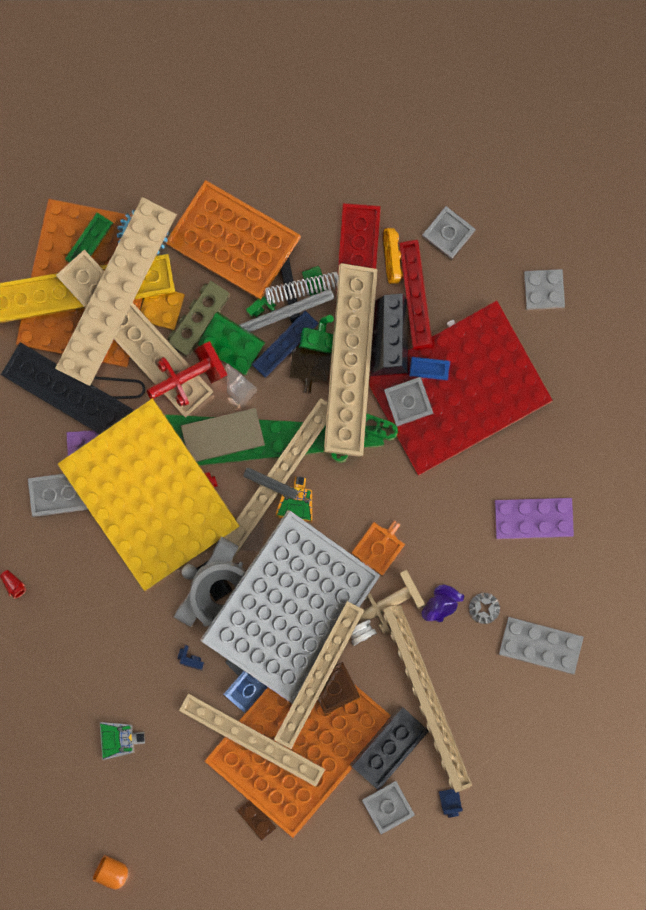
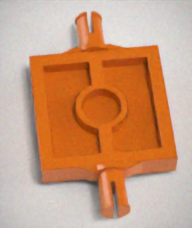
[351,520,405,576]

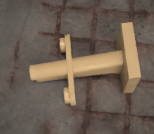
[356,570,425,634]

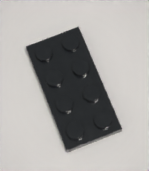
[350,705,429,790]

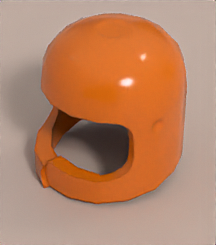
[92,855,128,890]

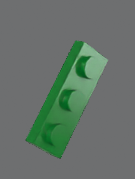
[65,212,113,263]

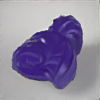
[422,584,465,622]

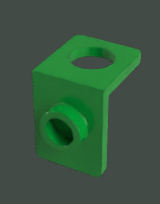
[302,266,328,297]

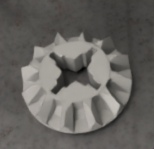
[469,593,500,624]

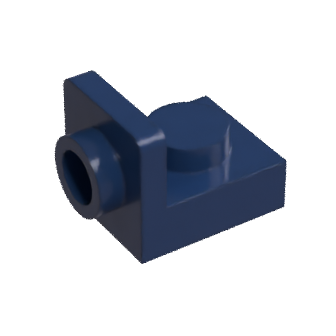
[177,645,205,671]
[439,789,463,818]

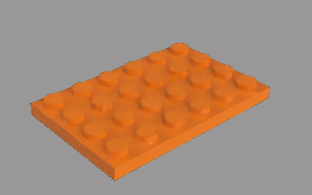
[165,180,301,300]

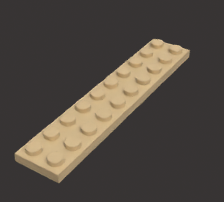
[55,197,177,386]
[56,250,213,418]
[324,263,377,457]
[384,605,472,793]

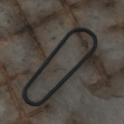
[94,376,145,399]

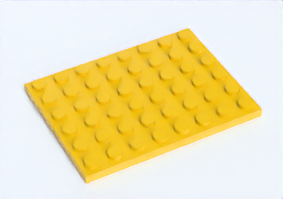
[58,398,240,591]

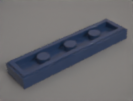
[252,310,319,378]

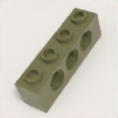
[167,281,230,359]

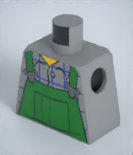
[100,722,145,760]

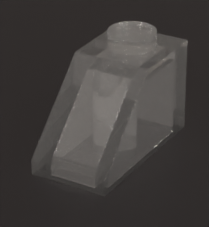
[225,364,257,408]

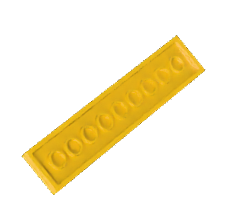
[0,254,175,323]

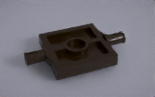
[290,329,331,394]

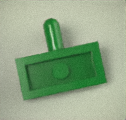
[299,315,334,354]

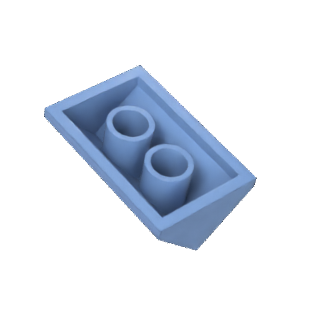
[224,671,268,713]

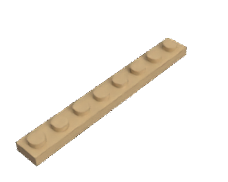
[274,601,364,749]
[179,694,325,787]

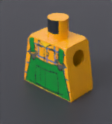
[276,477,312,523]

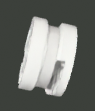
[351,620,377,646]

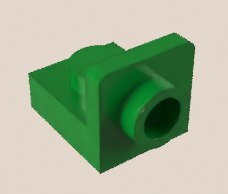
[246,296,276,319]

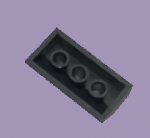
[370,293,408,376]

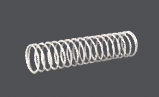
[265,272,338,305]

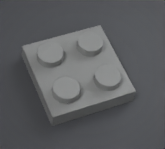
[422,206,476,260]
[524,269,565,310]
[384,377,434,426]
[362,781,415,834]

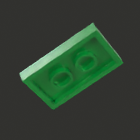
[197,312,266,375]

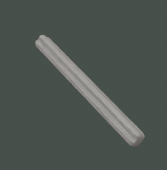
[239,289,334,332]

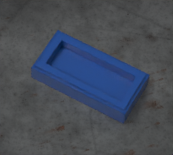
[409,357,450,381]

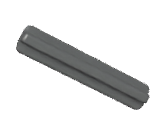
[243,468,298,499]

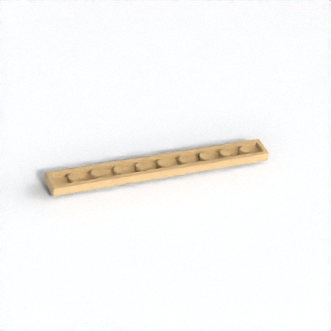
[224,398,328,562]

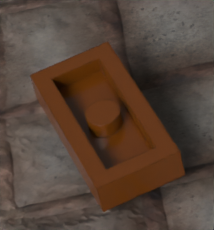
[237,800,277,841]

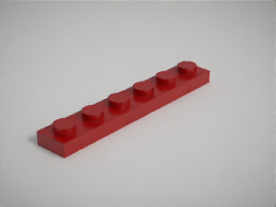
[399,239,433,350]

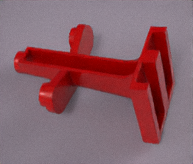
[146,341,228,407]

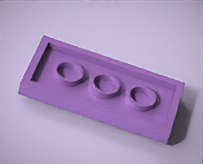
[495,498,574,539]

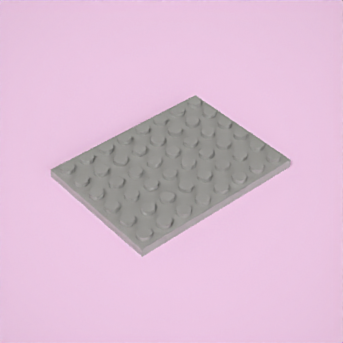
[200,510,381,704]

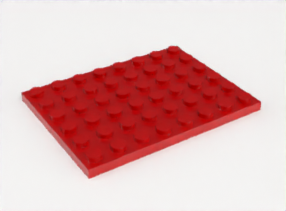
[369,300,553,475]

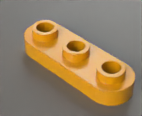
[383,228,403,284]

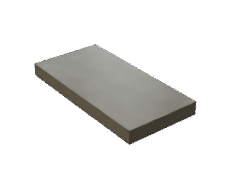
[181,408,265,462]

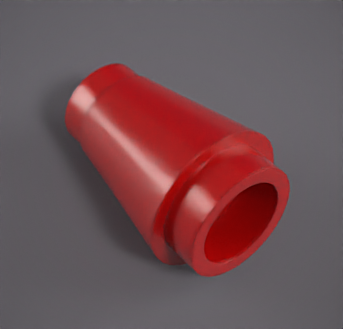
[0,570,26,599]

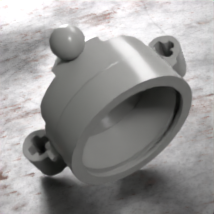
[174,537,246,627]

